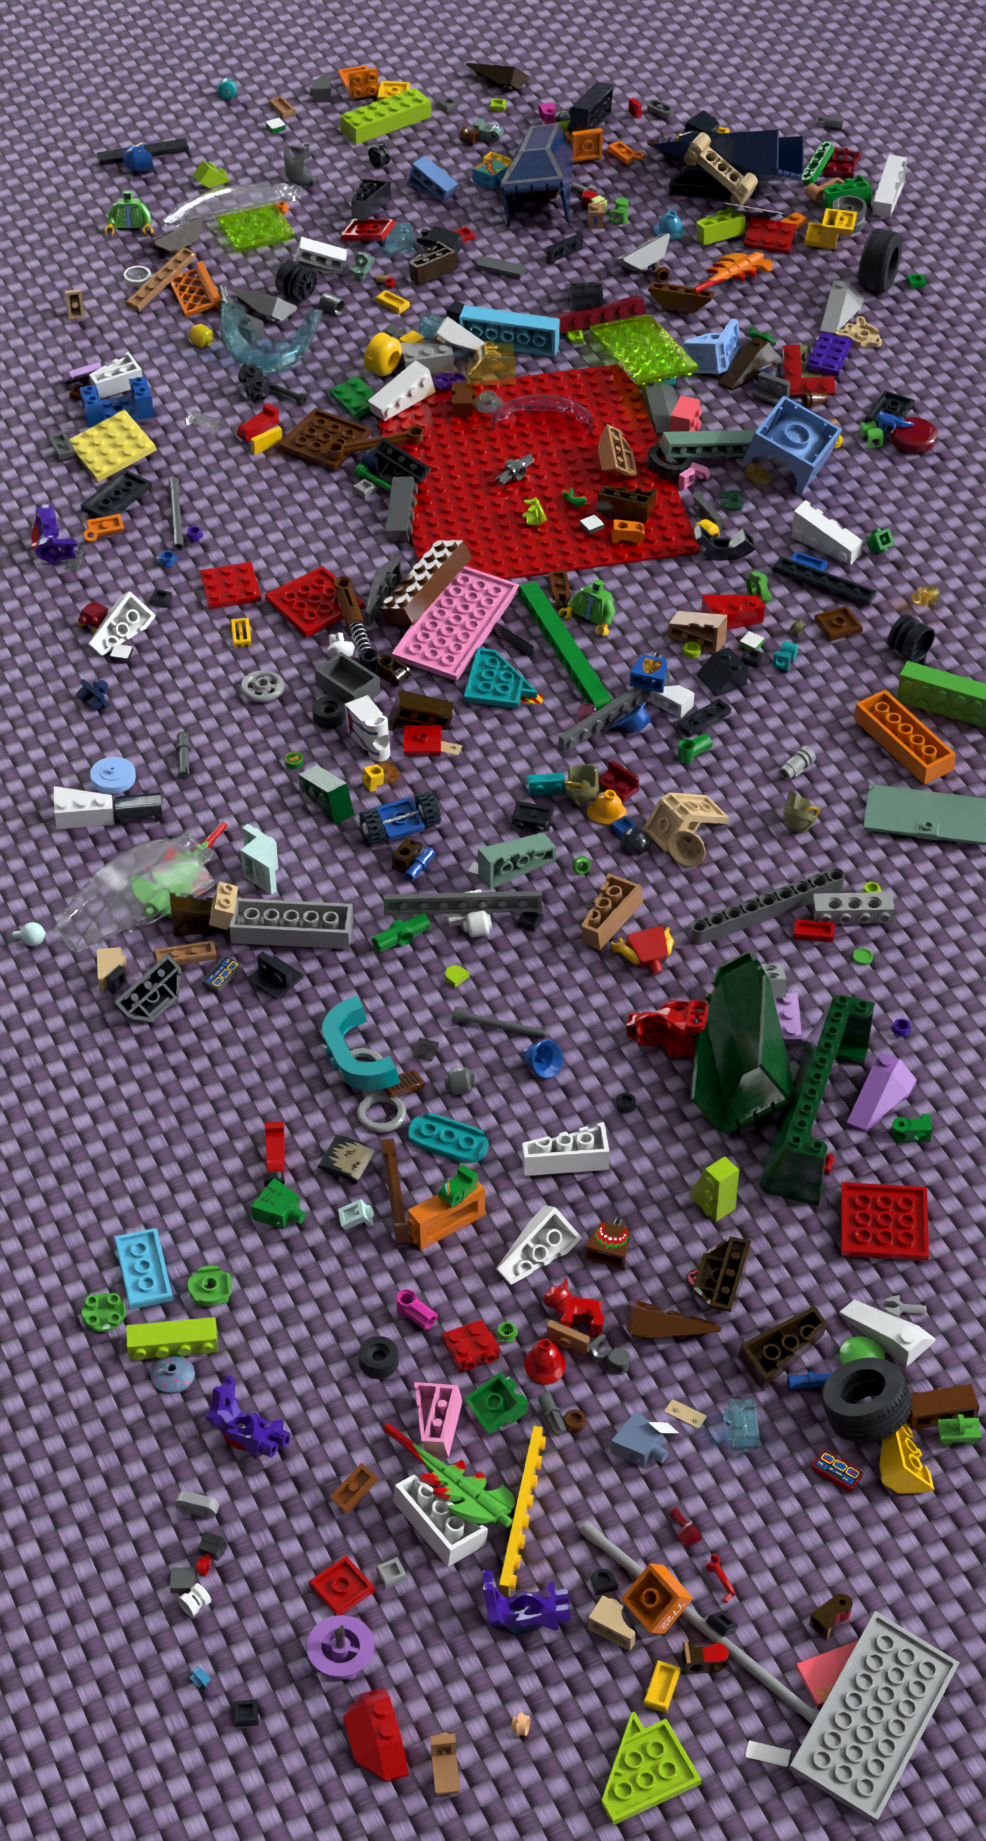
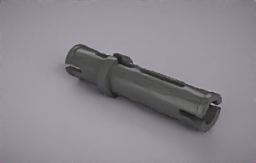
[176,731,191,780]

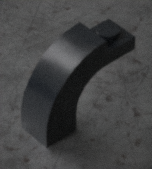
[694,525,756,561]

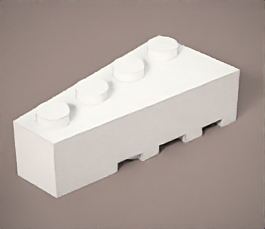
[871,154,907,217]
[368,360,435,421]
[792,500,863,565]
[522,1122,609,1176]
[393,1475,488,1567]

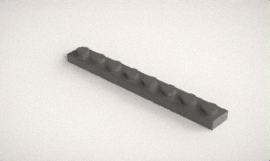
[559,669,670,753]
[384,891,542,915]

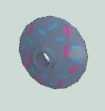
[150,1355,195,1394]

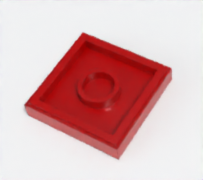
[308,1556,375,1616]

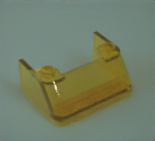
[465,341,516,385]

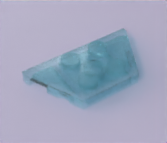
[383,221,416,259]

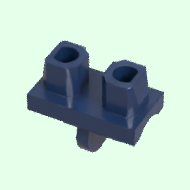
[76,679,110,711]

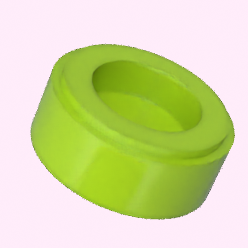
[683,642,701,659]

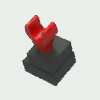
[195,1531,227,1576]

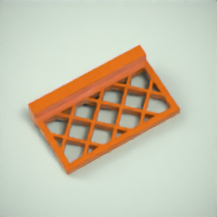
[170,261,221,317]

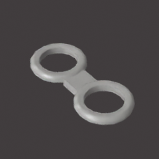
[337,1048,407,1133]

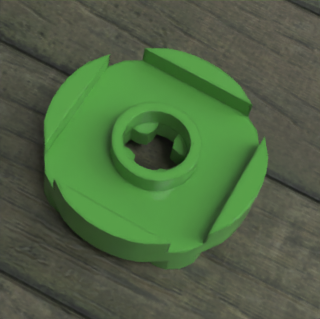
[746,571,772,605]
[188,1266,232,1307]

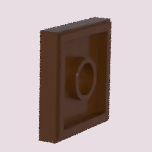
[814,606,863,642]

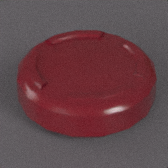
[891,417,938,454]

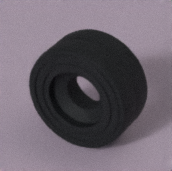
[312,696,346,729]
[358,1336,399,1379]

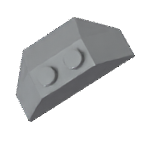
[614,233,670,272]

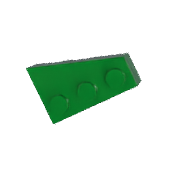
[822,174,872,209]

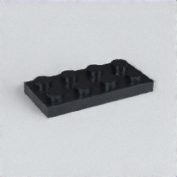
[81,469,152,518]

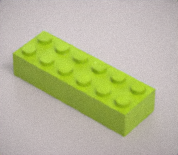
[340,88,432,145]

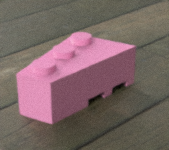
[414,1382,462,1458]

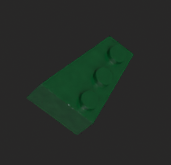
[299,765,355,825]

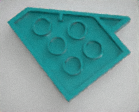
[464,648,537,709]

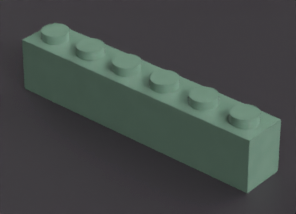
[659,430,756,458]

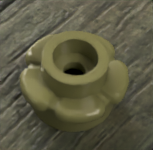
[790,620,806,636]

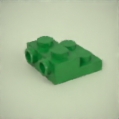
[465,1372,529,1435]

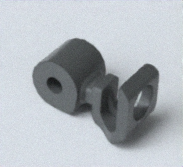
[590,1334,630,1375]

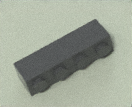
[386,477,418,542]

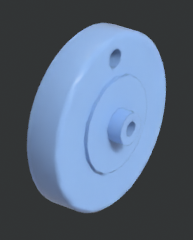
[90,757,136,794]

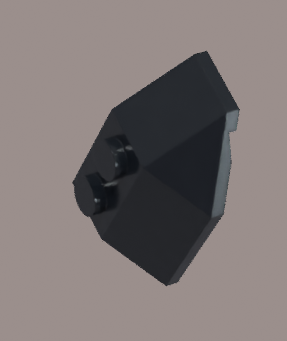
[669,165,731,200]
[373,437,432,485]
[113,954,181,1023]

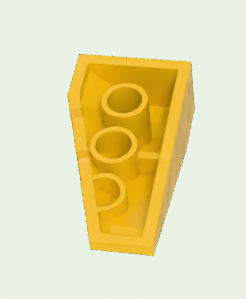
[879,1421,934,1494]

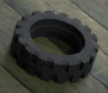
[646,443,693,480]

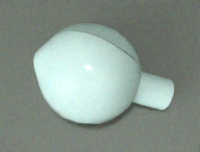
[12,922,45,946]

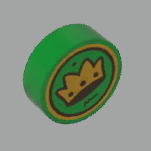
[285,751,304,769]

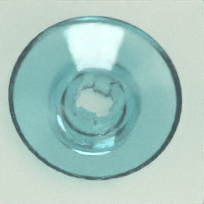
[475,390,503,413]

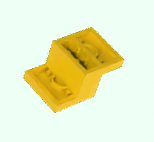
[804,208,857,249]

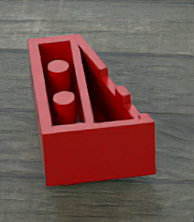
[701,594,765,631]

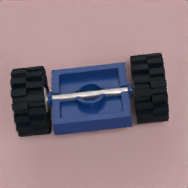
[359,791,441,845]

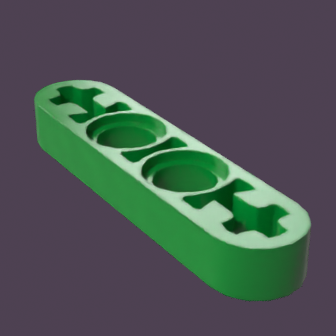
[801,141,834,186]

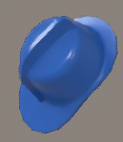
[609,702,651,733]

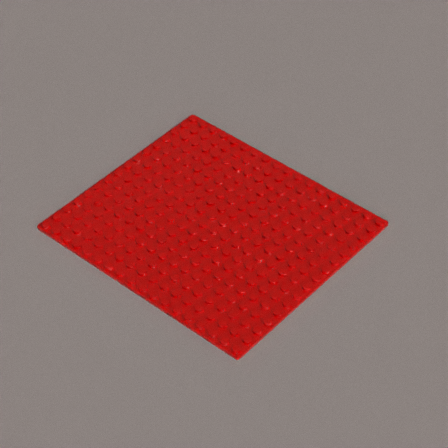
[377,363,700,580]

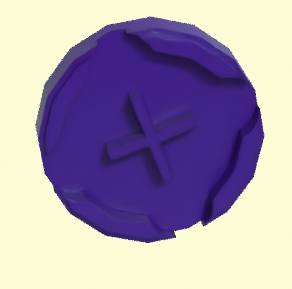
[433,372,466,389]

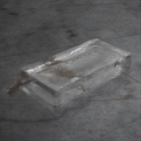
[185,410,222,434]

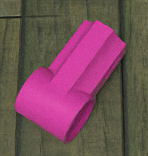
[396,1289,438,1330]

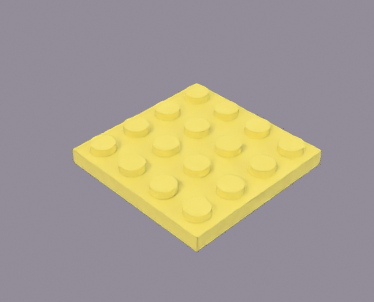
[69,409,157,482]

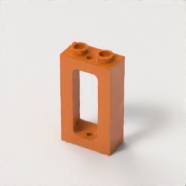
[407,1181,485,1250]

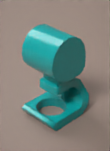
[772,641,799,671]

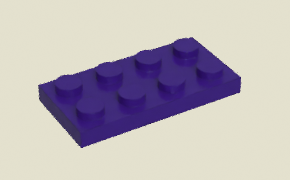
[806,333,852,377]

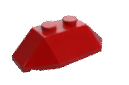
[343,1687,409,1782]

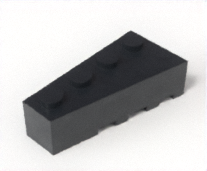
[351,178,391,222]

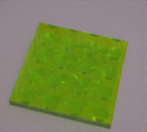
[215,200,295,253]

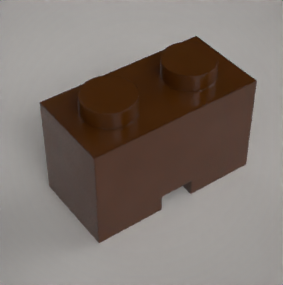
[452,382,476,417]

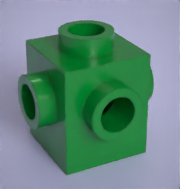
[865,528,895,554]

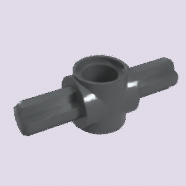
[495,454,534,486]

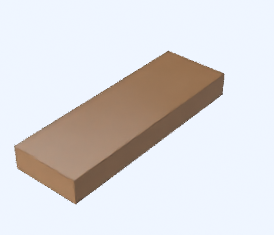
[155,940,217,965]

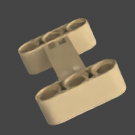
[684,132,758,207]

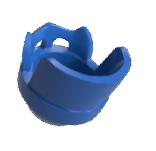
[122,142,154,173]

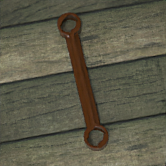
[327,426,424,460]
[381,1138,409,1245]

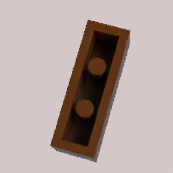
[908,1384,980,1430]

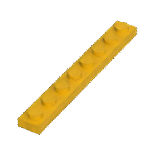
[499,1426,546,1598]

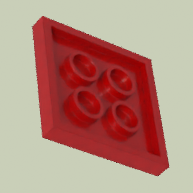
[200,562,262,610]

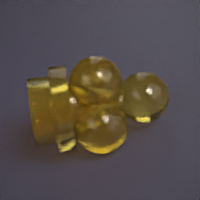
[744,463,772,484]
[912,586,940,606]

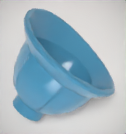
[653,210,685,240]

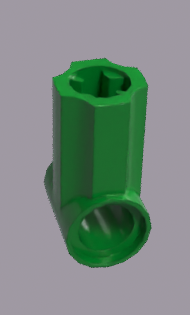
[677,733,713,764]

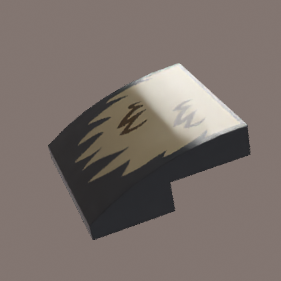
[318,1135,376,1185]

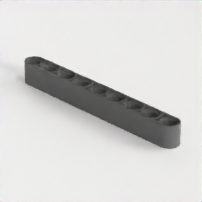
[689,868,845,945]

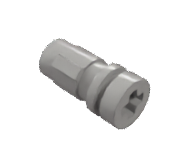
[779,746,816,781]

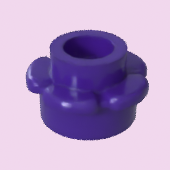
[186,526,203,542]
[891,1018,911,1037]

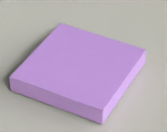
[62,362,101,383]

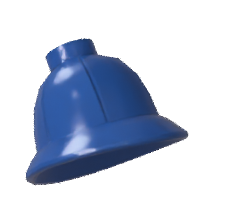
[522,1039,563,1079]

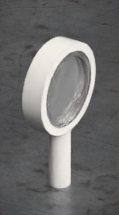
[124,266,153,287]

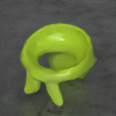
[522,497,547,526]

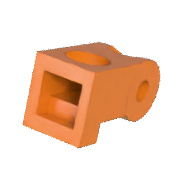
[611,519,645,543]

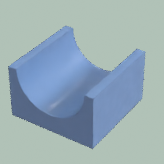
[743,396,842,495]

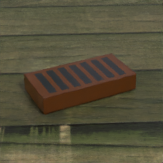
[383,1070,425,1098]

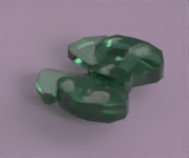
[720,490,744,511]

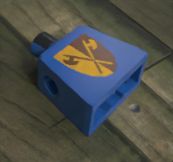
[629,652,667,693]

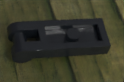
[546,233,583,265]

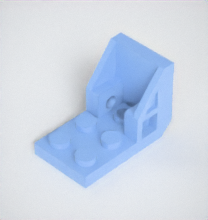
[684,319,741,374]

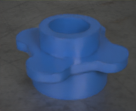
[157,551,178,567]

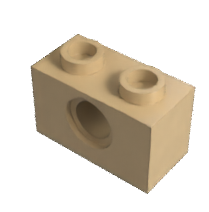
[209,882,238,930]

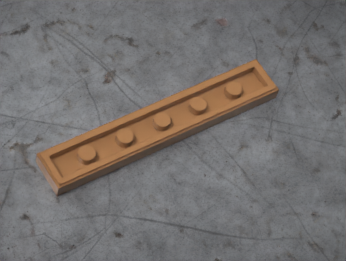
[126,247,196,312]

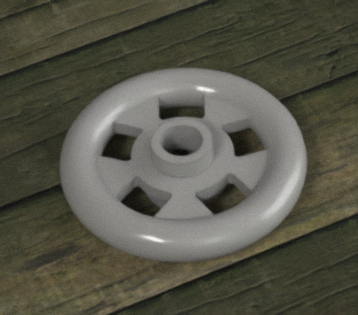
[241,670,284,703]

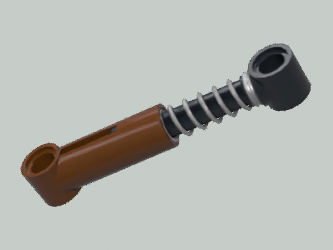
[334,576,378,672]

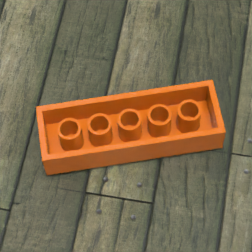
[854,690,956,785]

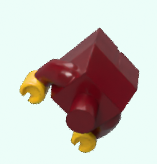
[77,601,108,634]

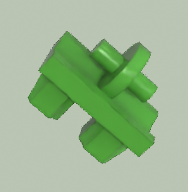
[937,1415,982,1446]

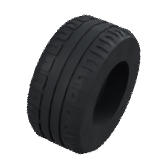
[858,228,902,293]
[821,1357,913,1443]

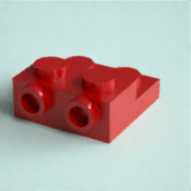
[441,1319,499,1372]

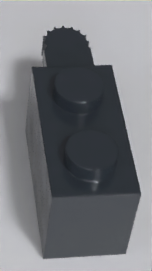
[416,226,463,254]

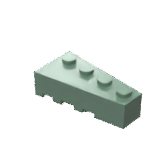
[478,833,556,890]

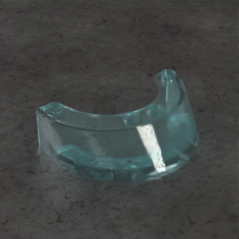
[220,302,323,373]

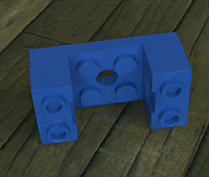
[80,376,154,429]

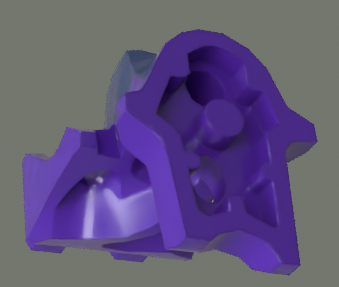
[482,1570,571,1634]

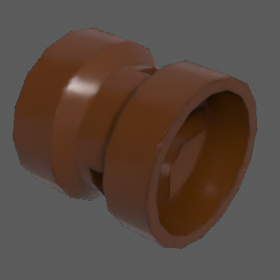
[459,126,479,144]

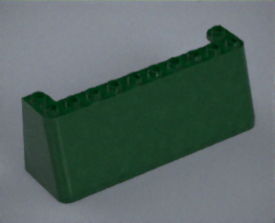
[759,995,875,1206]

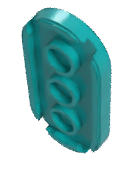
[408,1113,488,1164]

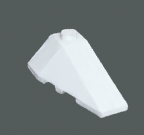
[435,317,502,359]
[88,592,156,656]
[496,1206,582,1285]
[839,1300,936,1367]

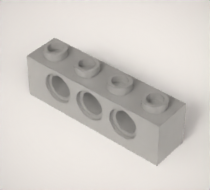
[812,892,895,924]

